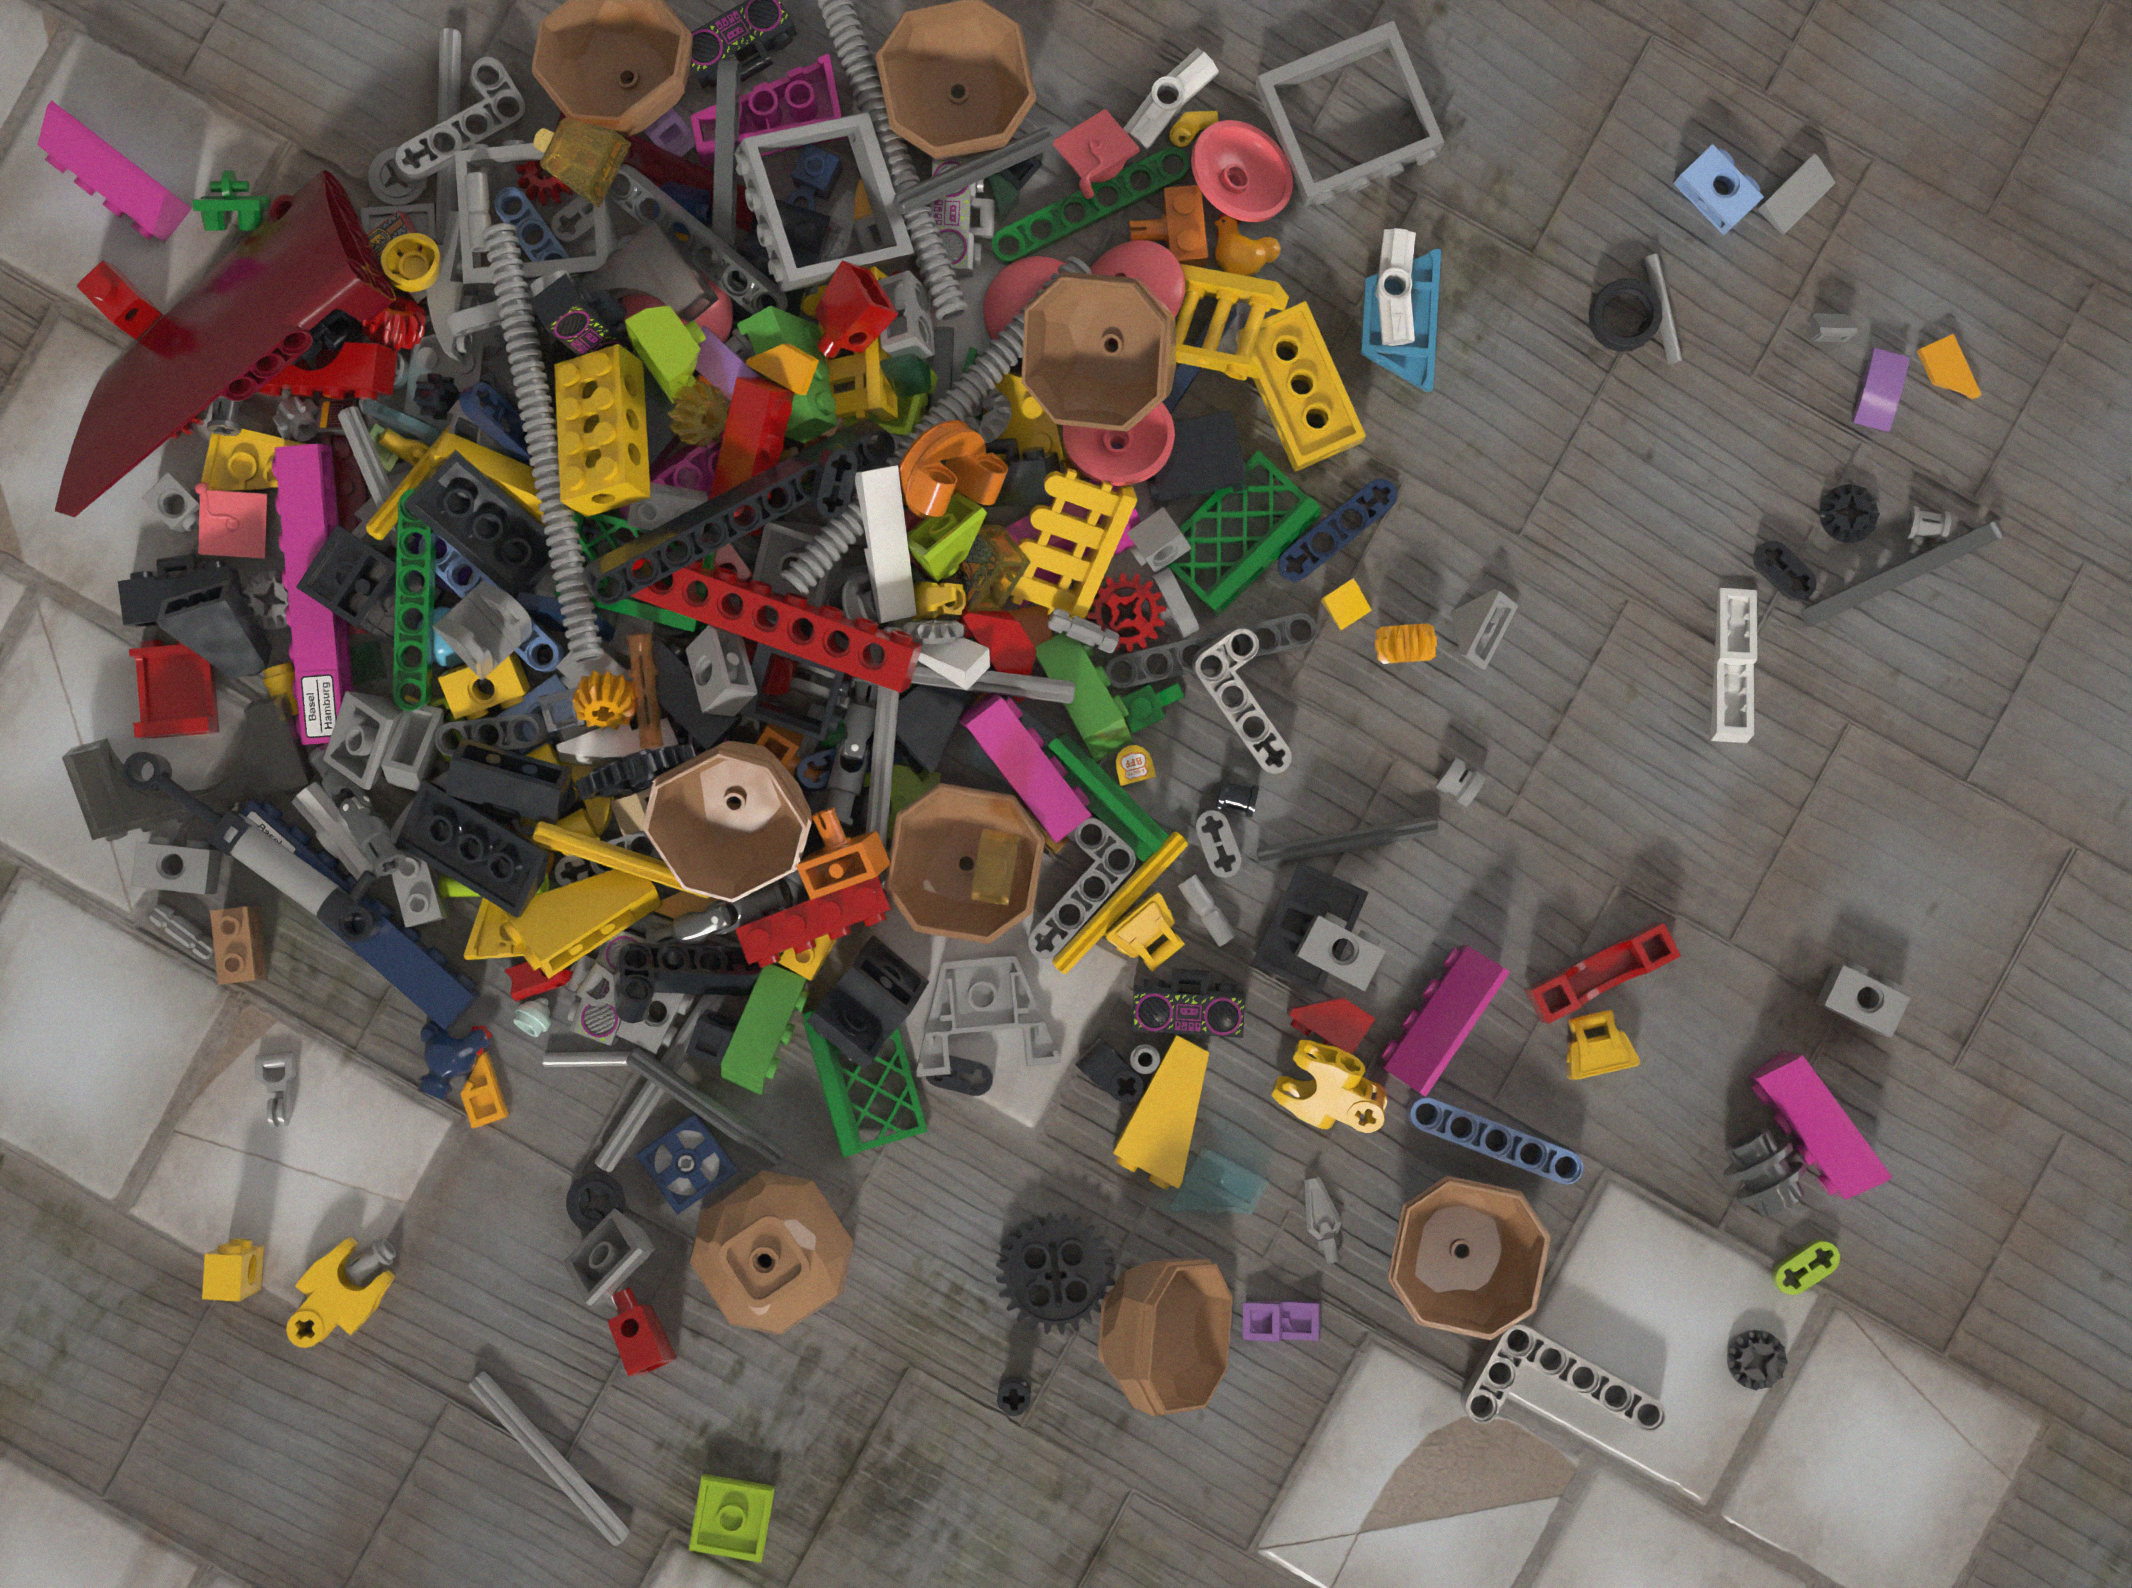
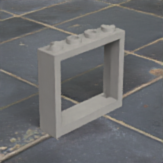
[1255,21,1445,206]
[735,112,914,293]
[455,132,619,292]

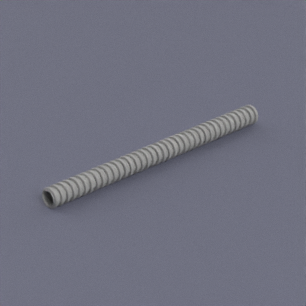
[818,0,968,321]
[482,223,604,663]
[781,256,1092,596]

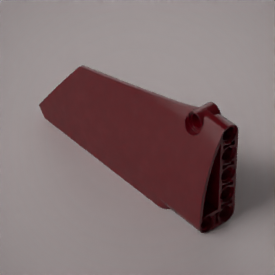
[55,170,396,518]

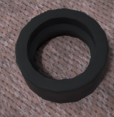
[1589,278,1663,352]

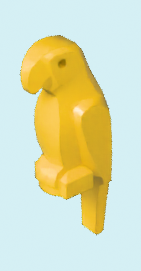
[911,581,966,620]

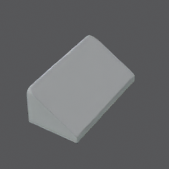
[1758,153,1835,235]

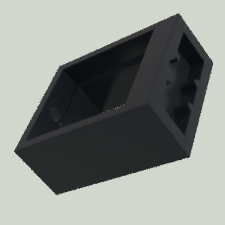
[738,642,854,741]

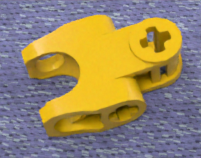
[1271,1040,1388,1133]
[286,1236,396,1348]

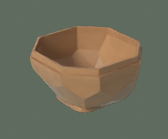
[531,0,693,136]
[875,0,1037,161]
[1021,271,1176,432]
[642,741,812,903]
[884,783,1045,944]
[689,1170,854,1335]
[1387,1176,1551,1340]
[1098,1258,1233,1416]

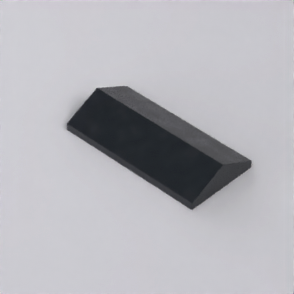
[404,449,554,600]
[395,778,550,918]

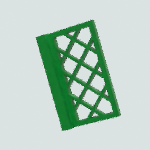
[1167,450,1322,618]
[554,510,717,632]
[1044,732,1169,862]
[801,1010,928,1158]

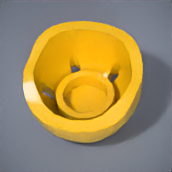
[381,233,442,292]

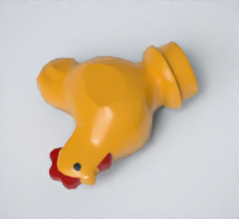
[1214,213,1281,277]

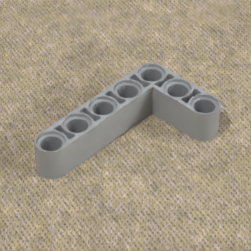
[1460,1321,1666,1432]

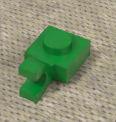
[1121,683,1184,733]

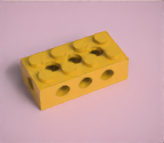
[1236,301,1366,472]
[554,344,651,517]

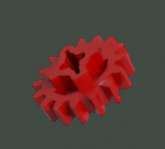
[1086,573,1166,653]

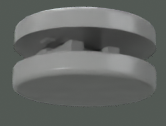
[789,662,857,710]

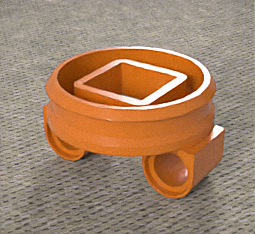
[898,420,1008,518]

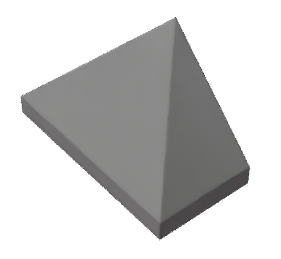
[1451,589,1519,670]

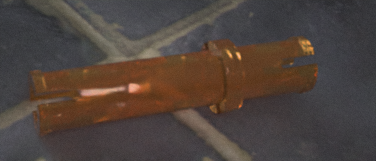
[627,633,664,749]

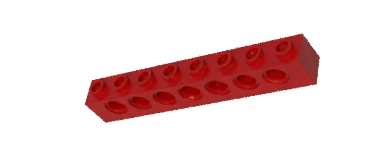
[631,548,923,693]

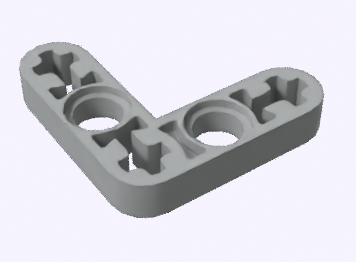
[446,270,570,337]

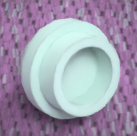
[513,998,551,1037]

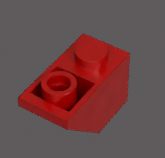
[1286,997,1375,1054]

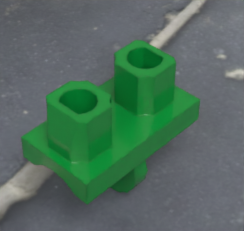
[192,170,270,231]

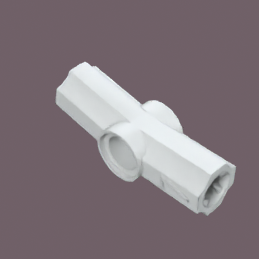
[1123,48,1219,152]
[1375,228,1416,346]
[291,781,380,881]

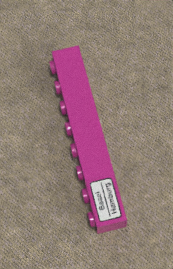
[272,444,354,745]

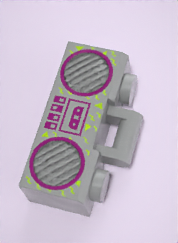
[930,157,995,277]
[567,929,647,1046]

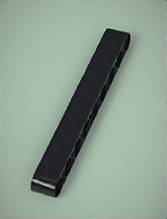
[582,419,895,605]

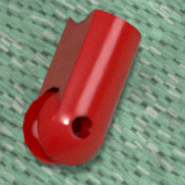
[504,961,573,1002]

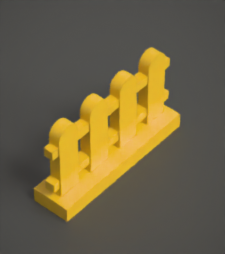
[803,267,898,422]
[1002,468,1138,619]

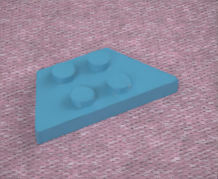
[1360,249,1441,392]

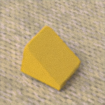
[1321,578,1372,631]

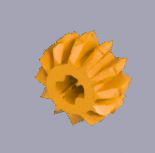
[1374,623,1437,664]
[572,669,638,731]

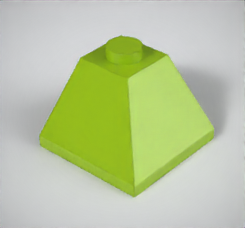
[907,492,987,582]

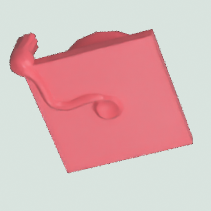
[1053,109,1140,199]
[195,482,268,559]

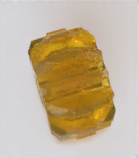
[668,382,731,448]

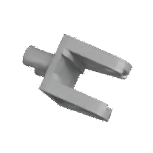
[432,581,532,680]

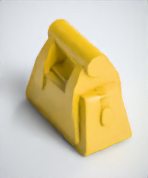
[1105,891,1185,972]
[1566,1009,1640,1080]

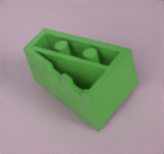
[737,306,838,443]
[1035,631,1133,762]
[721,964,810,1096]

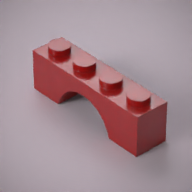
[259,342,398,401]
[1524,922,1681,1024]

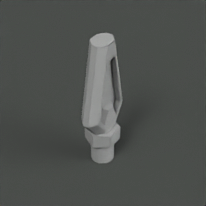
[1304,1176,1342,1264]

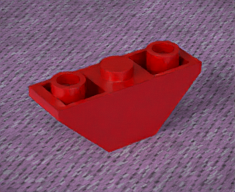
[956,604,1037,704]

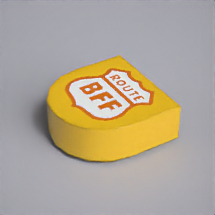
[1116,745,1156,786]

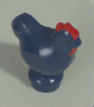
[418,1021,492,1101]

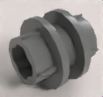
[1723,1127,1807,1217]

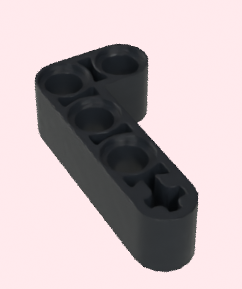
[613,943,764,1023]

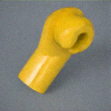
[1169,111,1218,148]
[377,427,430,466]

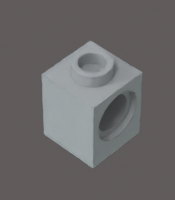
[142,472,200,534]
[1127,507,1191,574]

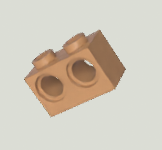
[210,906,268,985]

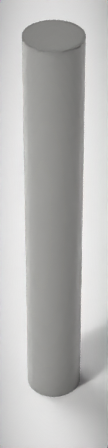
[1644,254,1683,365]
[543,1051,656,1067]

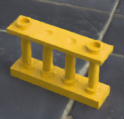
[1175,264,1289,380]

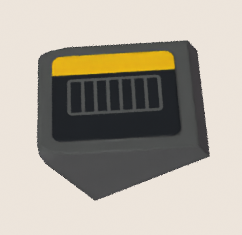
[316,397,358,436]

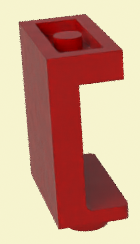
[129,640,220,739]

